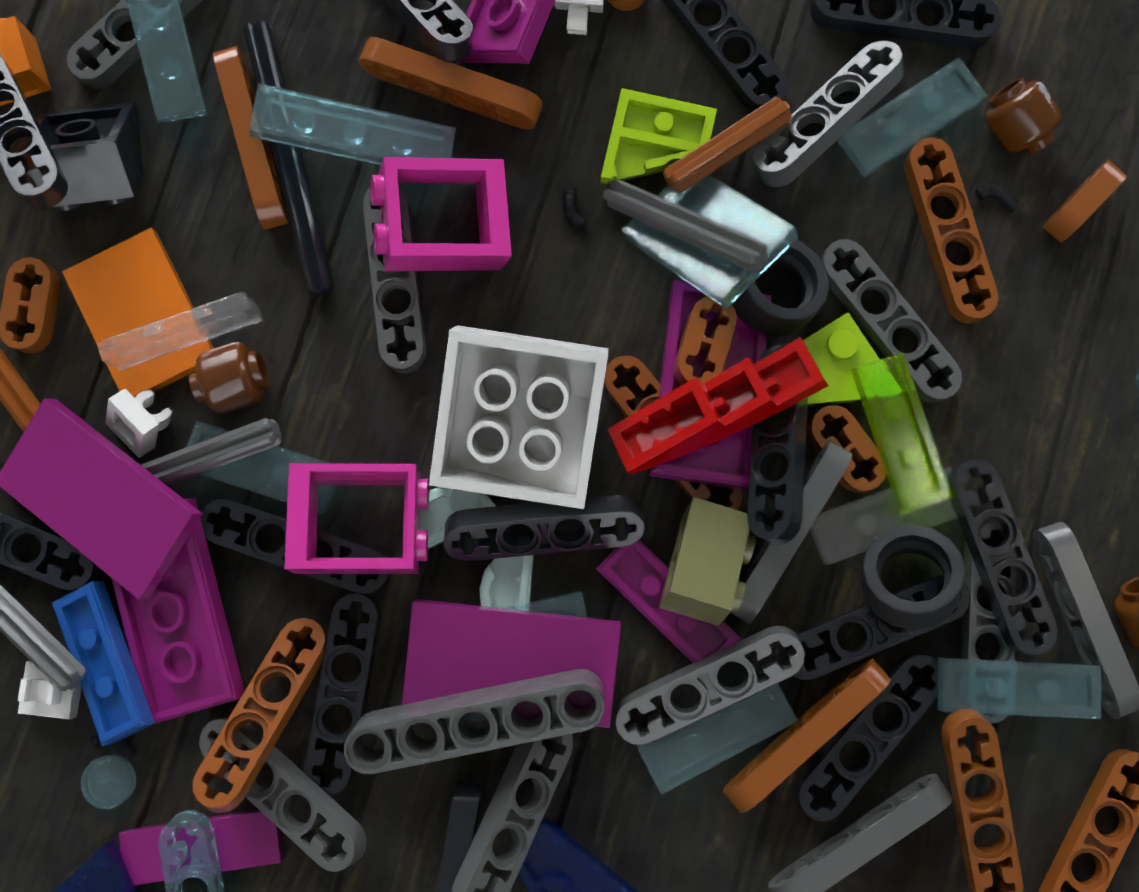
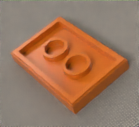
[62,228,214,398]

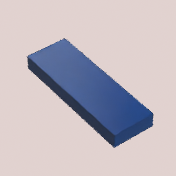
[52,581,155,746]

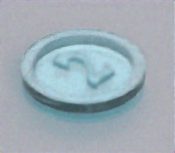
[81,755,136,809]

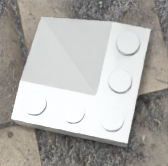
[429,325,608,509]

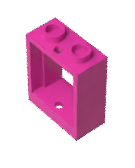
[370,157,512,271]
[284,463,430,574]

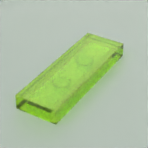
[851,353,953,514]

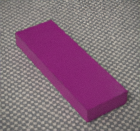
[596,540,741,663]
[119,810,285,887]

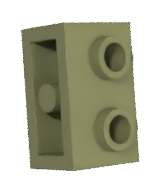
[659,497,756,626]

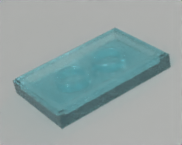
[622,175,798,309]

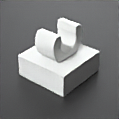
[554,0,604,35]
[105,389,172,458]
[17,661,81,719]

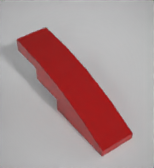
[608,337,829,475]

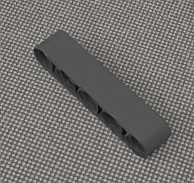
[344,669,604,774]

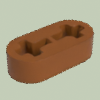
[1042,159,1127,243]
[0,257,61,354]
[673,295,737,386]
[807,405,887,493]

